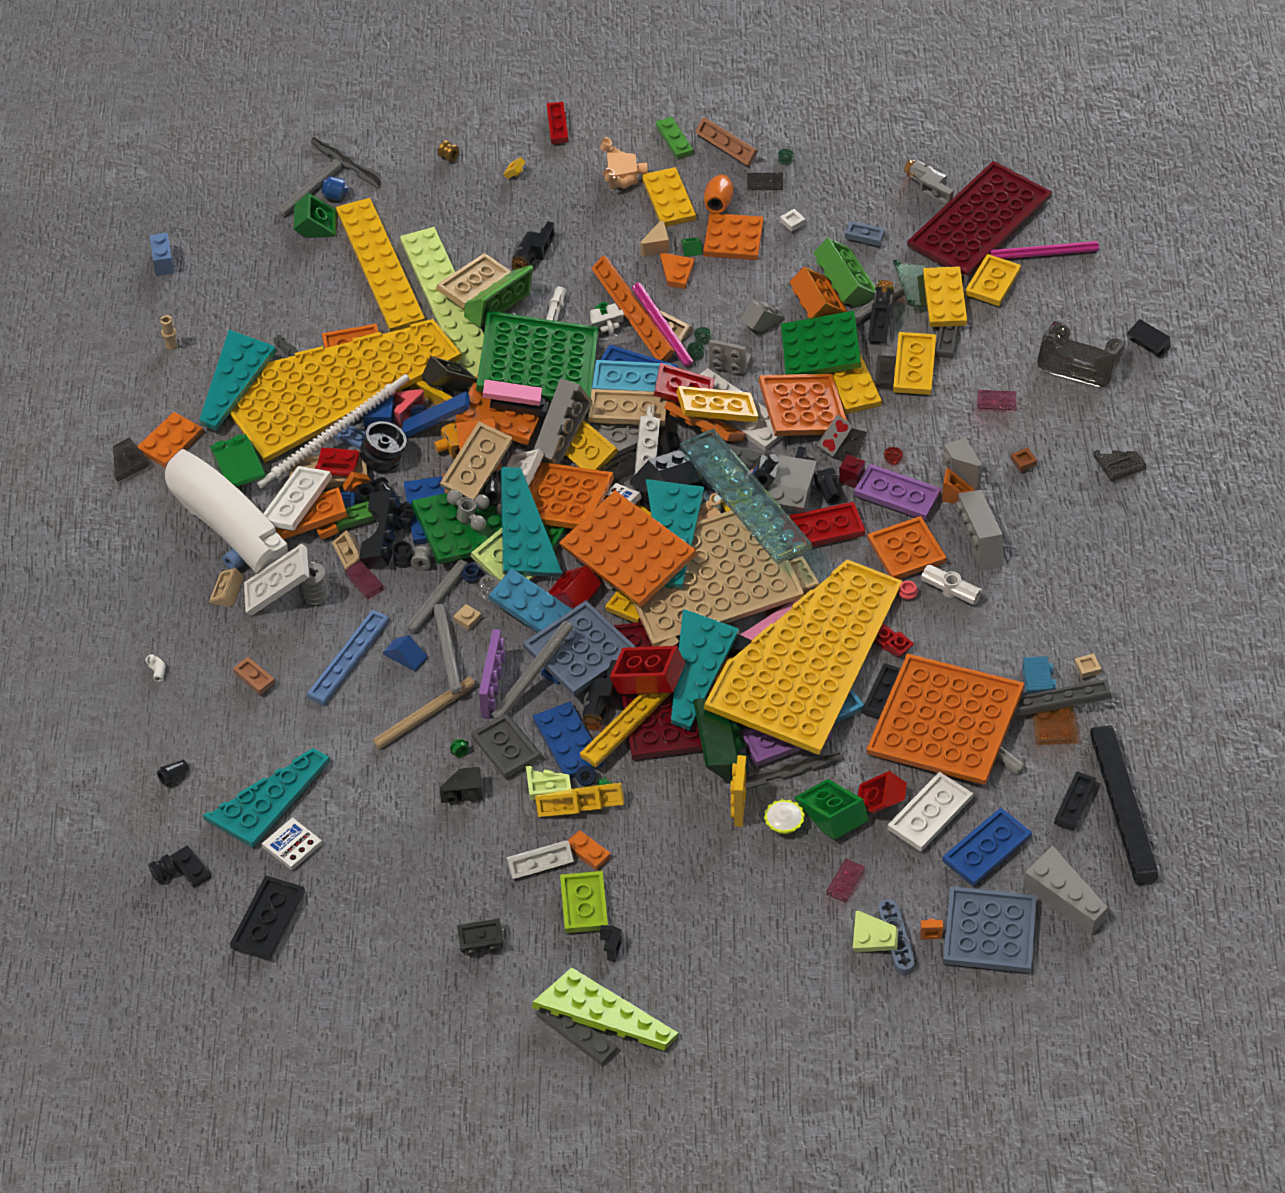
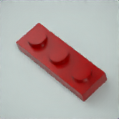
[546,101,569,144]

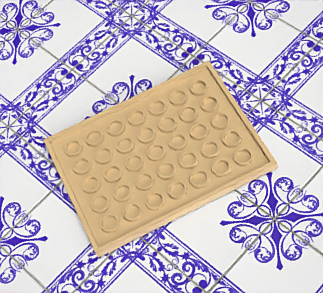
[632,501,804,647]

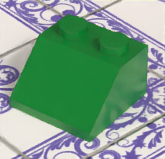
[294,193,336,238]

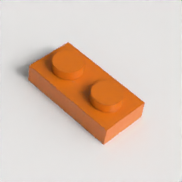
[568,830,611,871]

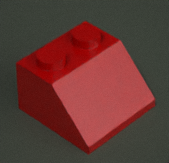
[548,566,601,609]

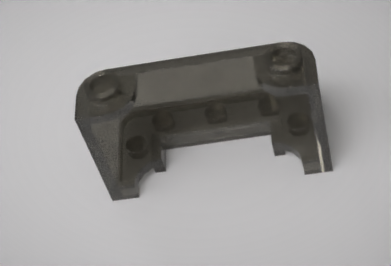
[1037,321,1126,387]

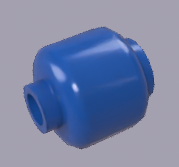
[321,176,348,202]

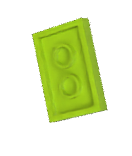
[560,871,608,933]

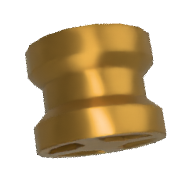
[438,140,460,162]

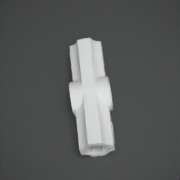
[921,565,982,605]

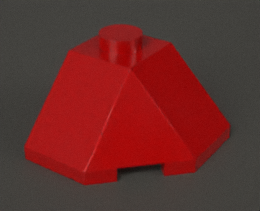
[858,771,907,814]

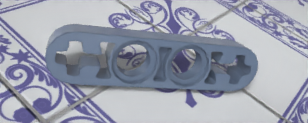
[878,899,914,975]

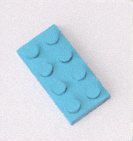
[592,360,671,391]

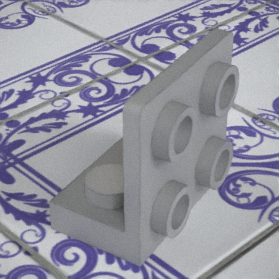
[709,339,752,375]

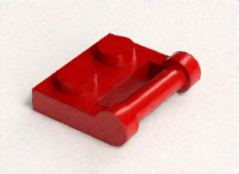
[315,447,360,478]

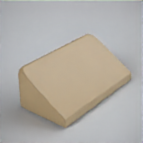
[654,310,694,342]
[332,530,364,571]
[209,568,244,607]

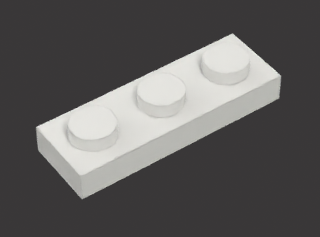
[506,840,574,879]

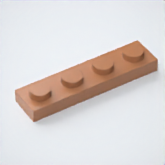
[695,117,758,166]

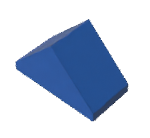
[362,396,395,429]
[383,635,427,672]

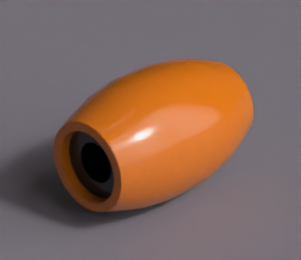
[704,174,734,214]

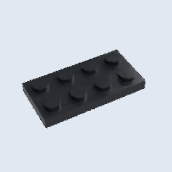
[230,875,305,960]

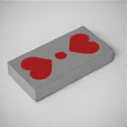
[816,415,853,457]

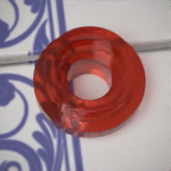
[884,447,903,465]

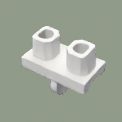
[590,303,624,336]

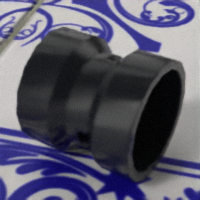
[392,541,413,568]
[148,854,177,883]

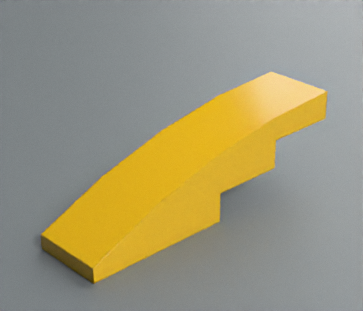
[535,783,625,817]

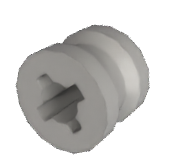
[411,546,433,570]

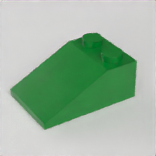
[210,434,266,487]
[794,779,869,839]

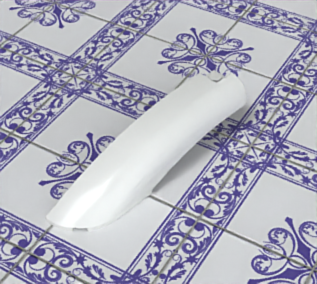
[165,449,288,573]

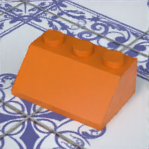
[789,266,848,319]

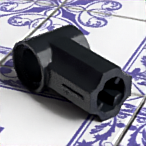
[814,467,843,505]
[484,470,501,505]

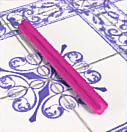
[990,241,1099,259]
[632,283,693,367]

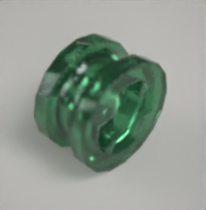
[777,149,794,165]
[694,327,711,345]
[687,342,704,361]

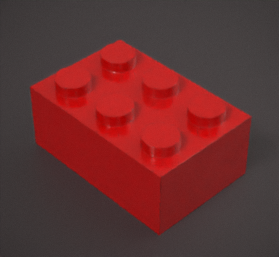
[610,646,685,694]

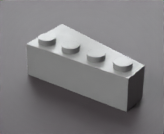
[534,378,593,465]
[956,490,1003,570]
[1024,846,1108,935]

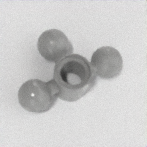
[447,490,490,531]

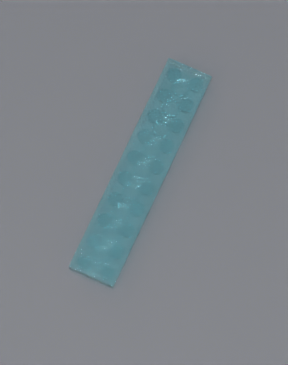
[680,428,812,565]

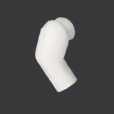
[146,654,166,682]

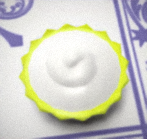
[763,799,805,834]

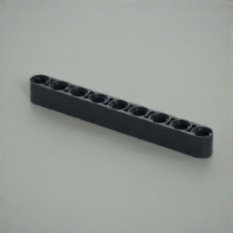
[1090,725,1158,883]

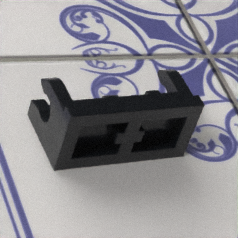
[1127,319,1171,357]

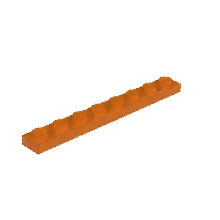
[591,255,675,362]

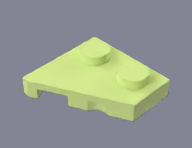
[526,766,571,800]

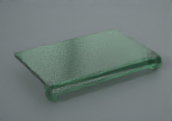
[893,259,927,307]

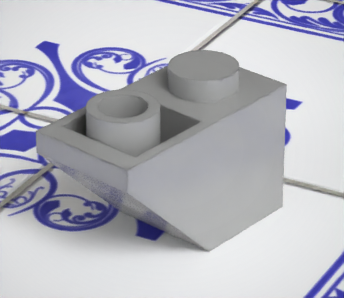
[740,301,784,332]

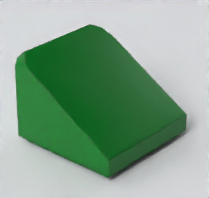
[681,237,702,257]

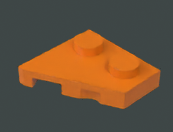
[660,253,695,289]

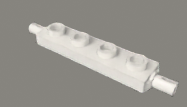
[633,405,660,489]

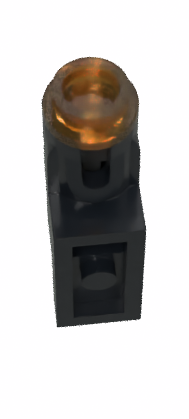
[512,221,555,270]
[868,280,894,343]
[582,660,621,730]

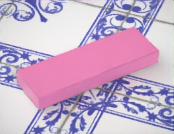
[482,380,542,406]

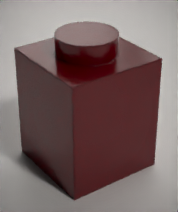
[839,454,865,488]

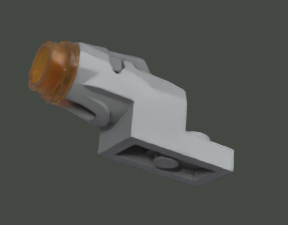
[904,160,954,205]

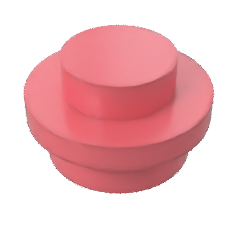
[898,581,918,600]

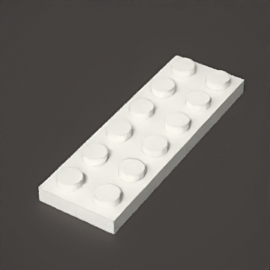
[701,368,784,451]

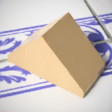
[640,221,669,256]

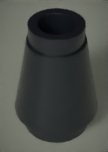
[157,759,189,785]

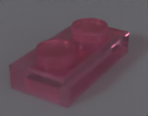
[977,390,1016,411]
[344,561,384,600]
[827,858,865,903]

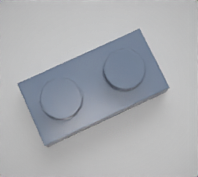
[845,221,885,246]

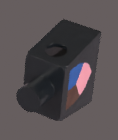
[742,454,780,502]

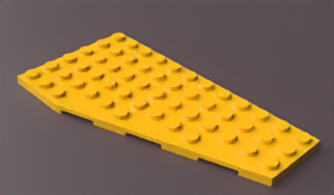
[229,319,462,463]
[704,560,902,755]

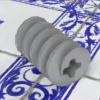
[302,563,329,605]

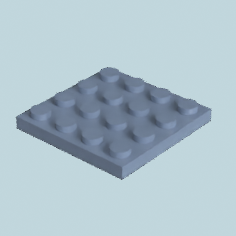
[523,601,636,696]
[943,886,1037,973]

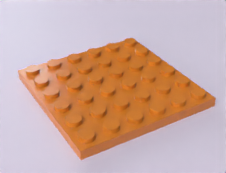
[866,653,1025,785]

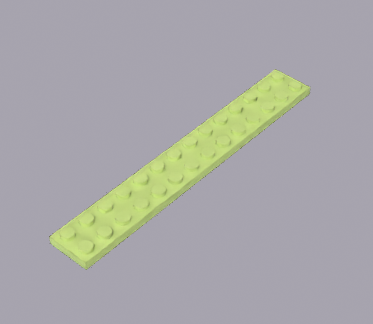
[400,227,484,393]

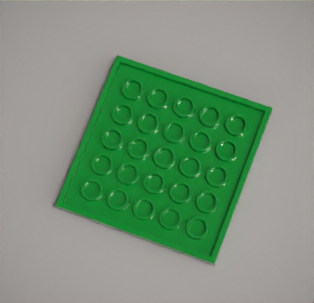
[476,311,598,402]

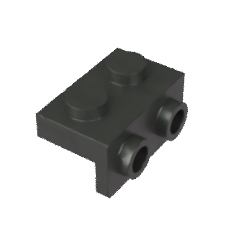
[457,918,504,954]

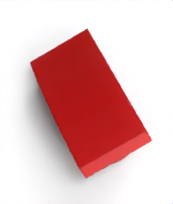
[874,623,914,657]

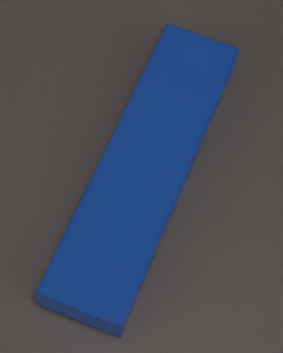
[402,392,470,438]

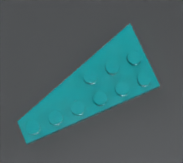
[199,329,277,431]
[501,467,563,577]
[646,479,704,589]
[671,609,739,730]
[203,748,330,848]

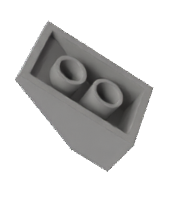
[765,455,817,514]

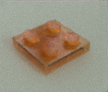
[1032,706,1078,745]

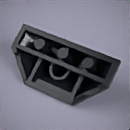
[630,449,705,494]

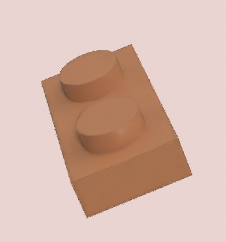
[233,657,275,695]

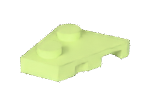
[853,911,898,952]

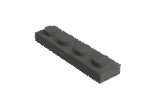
[536,1007,617,1066]

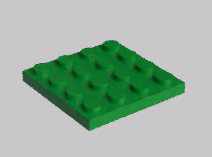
[781,311,861,375]
[411,488,502,564]

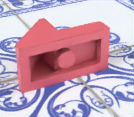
[394,389,425,427]

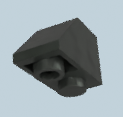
[440,767,483,803]

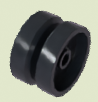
[359,421,407,471]

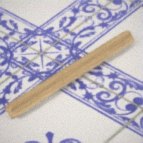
[373,677,476,749]

